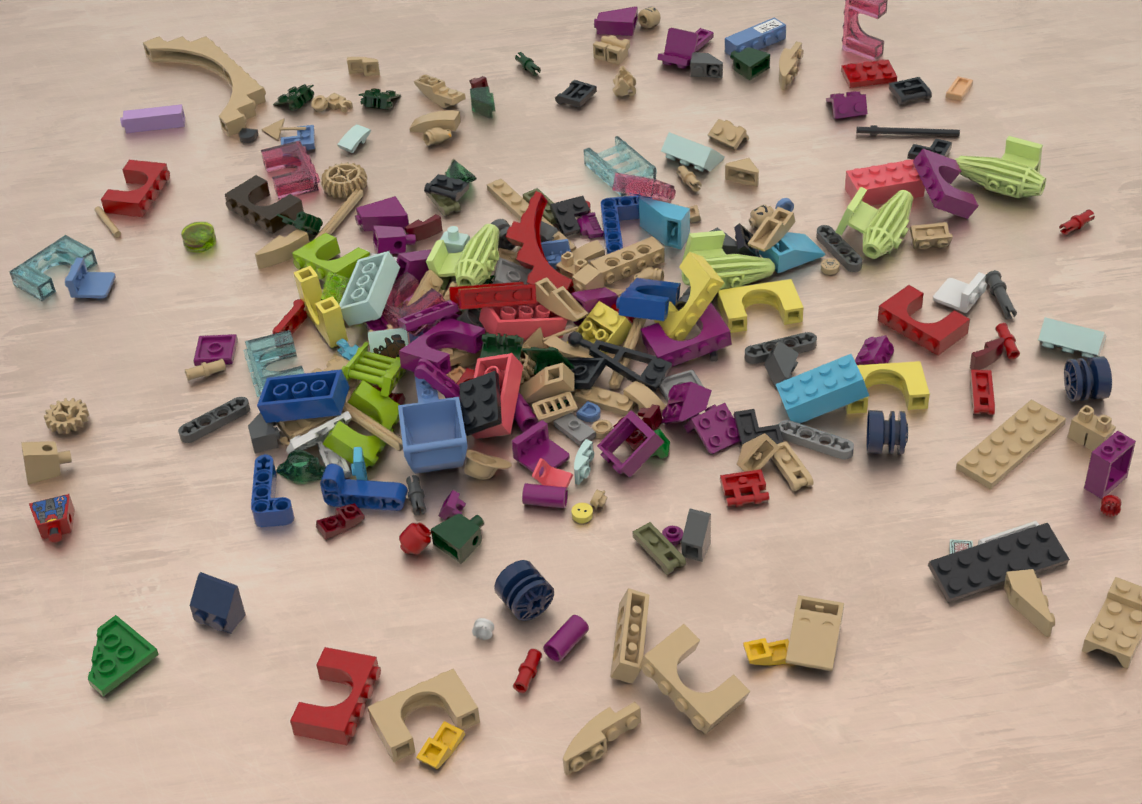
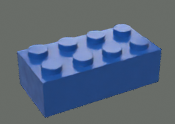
[257,369,350,423]

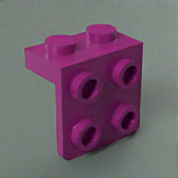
[657,28,698,68]
[826,91,868,119]
[684,403,739,454]
[512,420,570,477]

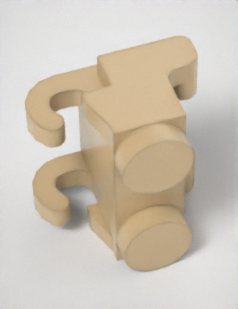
[612,66,636,97]

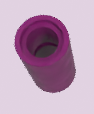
[514,393,539,432]
[522,483,568,508]
[543,615,589,662]

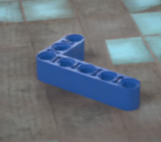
[601,195,652,255]

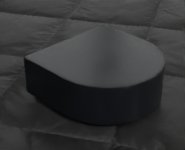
[239,128,258,143]

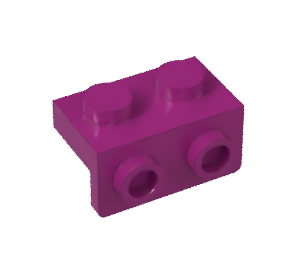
[855,335,894,365]

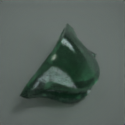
[445,159,477,183]
[276,450,325,482]

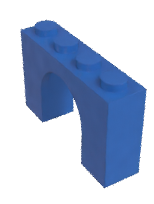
[616,278,681,321]

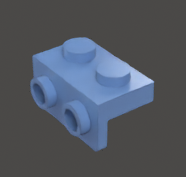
[541,239,571,269]

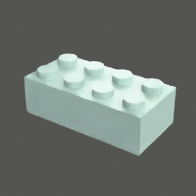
[339,251,400,326]

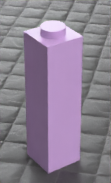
[120,104,185,133]

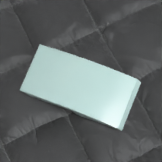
[337,124,371,153]
[574,439,595,485]

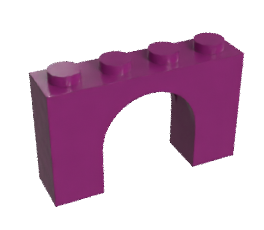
[913,149,979,219]
[641,303,732,367]
[399,318,485,375]

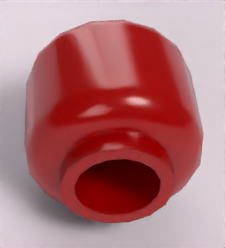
[399,522,431,555]

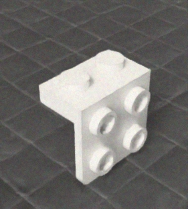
[933,272,987,313]

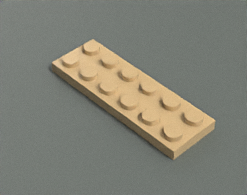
[956,399,1066,489]

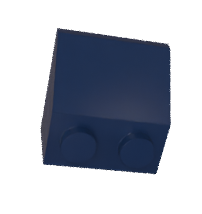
[189,572,246,634]

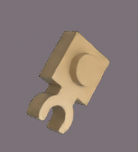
[326,93,353,112]

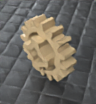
[44,398,89,434]

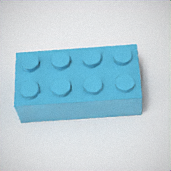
[776,354,869,424]

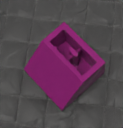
[662,382,712,424]

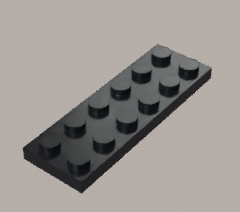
[928,523,1070,603]

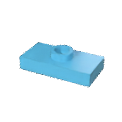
[351,447,367,480]

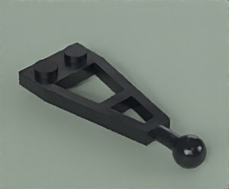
[568,332,672,393]

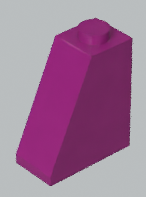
[594,6,638,36]
[355,196,409,231]
[392,249,431,295]
[572,287,618,326]

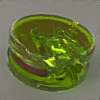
[181,221,216,252]

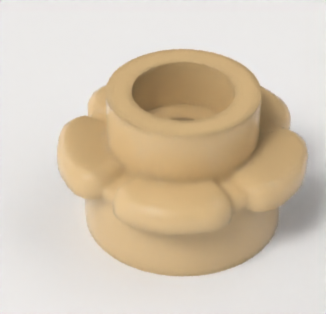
[590,489,608,510]

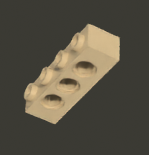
[590,236,665,287]
[610,588,650,684]

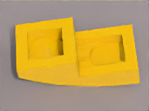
[743,638,789,665]
[416,721,466,769]

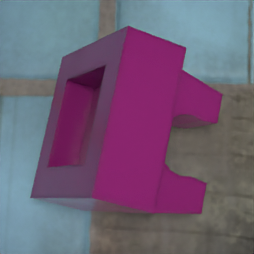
[438,490,466,520]

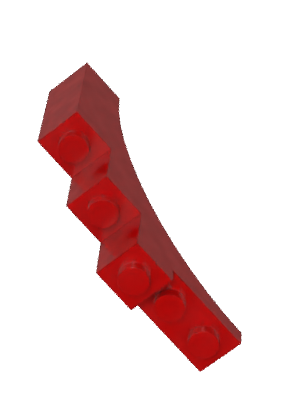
[506,191,575,295]

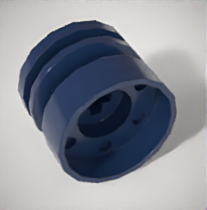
[1064,356,1112,401]
[866,410,908,454]
[494,560,554,621]

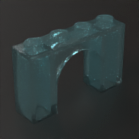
[9,235,98,301]
[243,330,304,397]

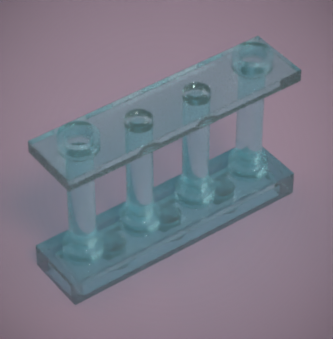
[584,136,657,196]

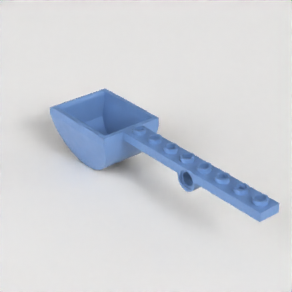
[398,325,468,474]

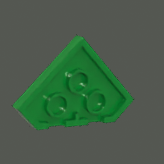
[88,615,159,697]

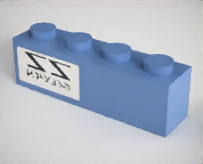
[725,17,786,55]

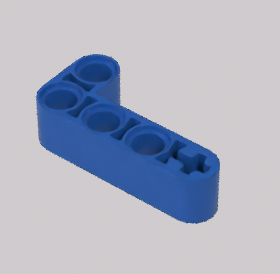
[251,454,295,527]
[320,464,408,511]

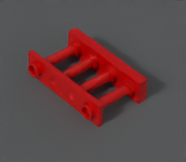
[449,282,537,309]

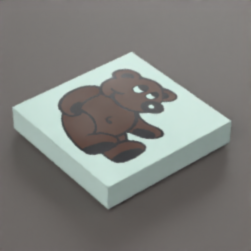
[368,328,409,358]

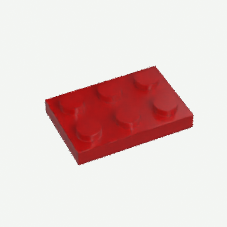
[841,59,897,88]

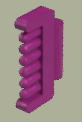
[577,212,604,239]

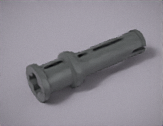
[985,270,1017,319]

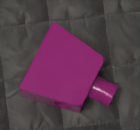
[373,226,416,254]

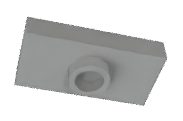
[554,413,596,446]

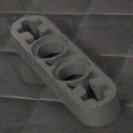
[816,225,862,272]
[744,332,817,364]
[178,397,250,443]

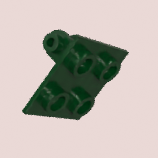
[273,84,314,111]
[359,88,401,110]
[277,211,323,235]
[480,332,524,361]
[522,347,575,375]

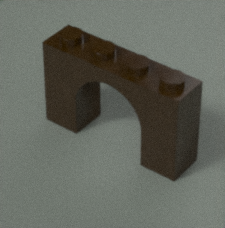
[225,175,304,234]

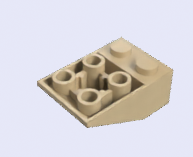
[785,595,844,671]

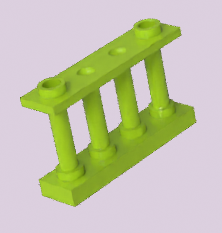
[342,342,407,397]

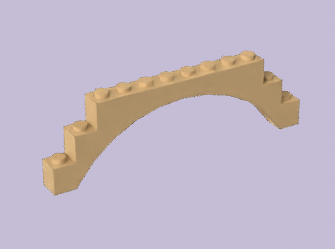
[143,36,266,137]

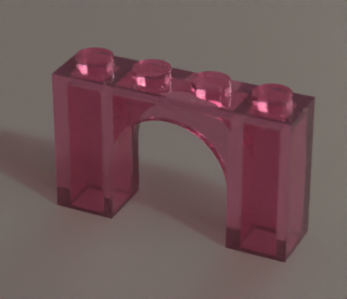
[842,0,888,61]
[261,140,320,200]
[612,172,676,203]
[382,272,445,336]

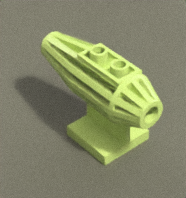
[955,136,1046,198]
[835,187,913,259]
[426,224,500,290]
[682,231,775,290]

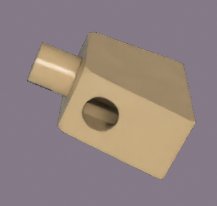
[21,441,72,485]

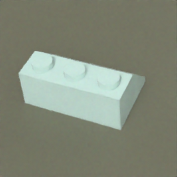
[661,132,725,172]
[1038,317,1107,358]

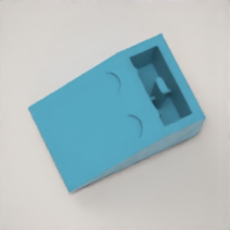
[639,196,690,249]
[759,232,825,273]

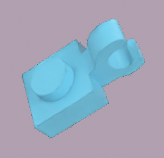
[336,339,359,360]

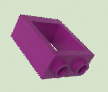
[597,410,664,478]
[1084,431,1136,499]

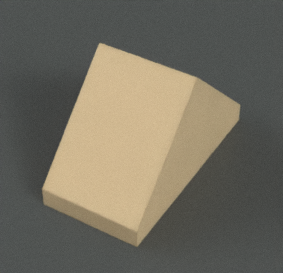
[725,158,759,187]
[736,433,780,472]

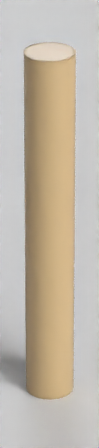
[95,206,121,237]

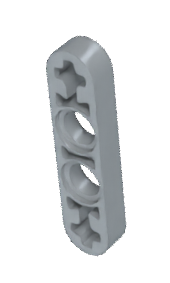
[779,420,854,459]

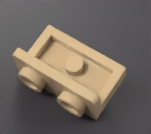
[708,119,749,150]
[910,222,953,249]

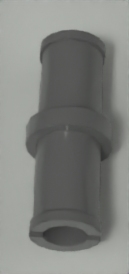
[406,475,426,515]

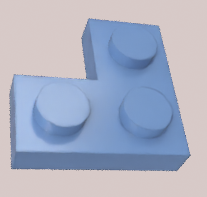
[281,125,315,152]

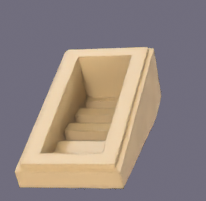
[531,391,578,423]

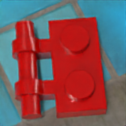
[720,469,770,507]

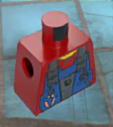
[29,494,75,543]

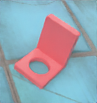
[532,458,573,488]

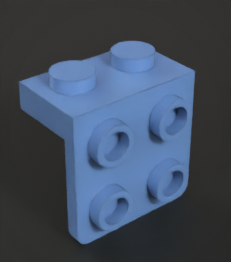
[65,258,116,299]

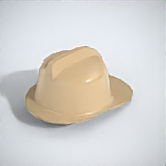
[464,450,512,480]

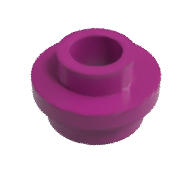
[662,526,683,546]

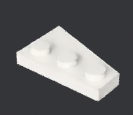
[286,411,352,456]

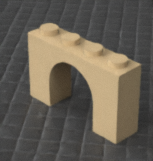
[640,624,750,735]
[368,668,480,762]

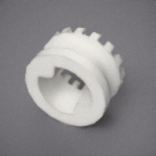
[472,618,494,640]

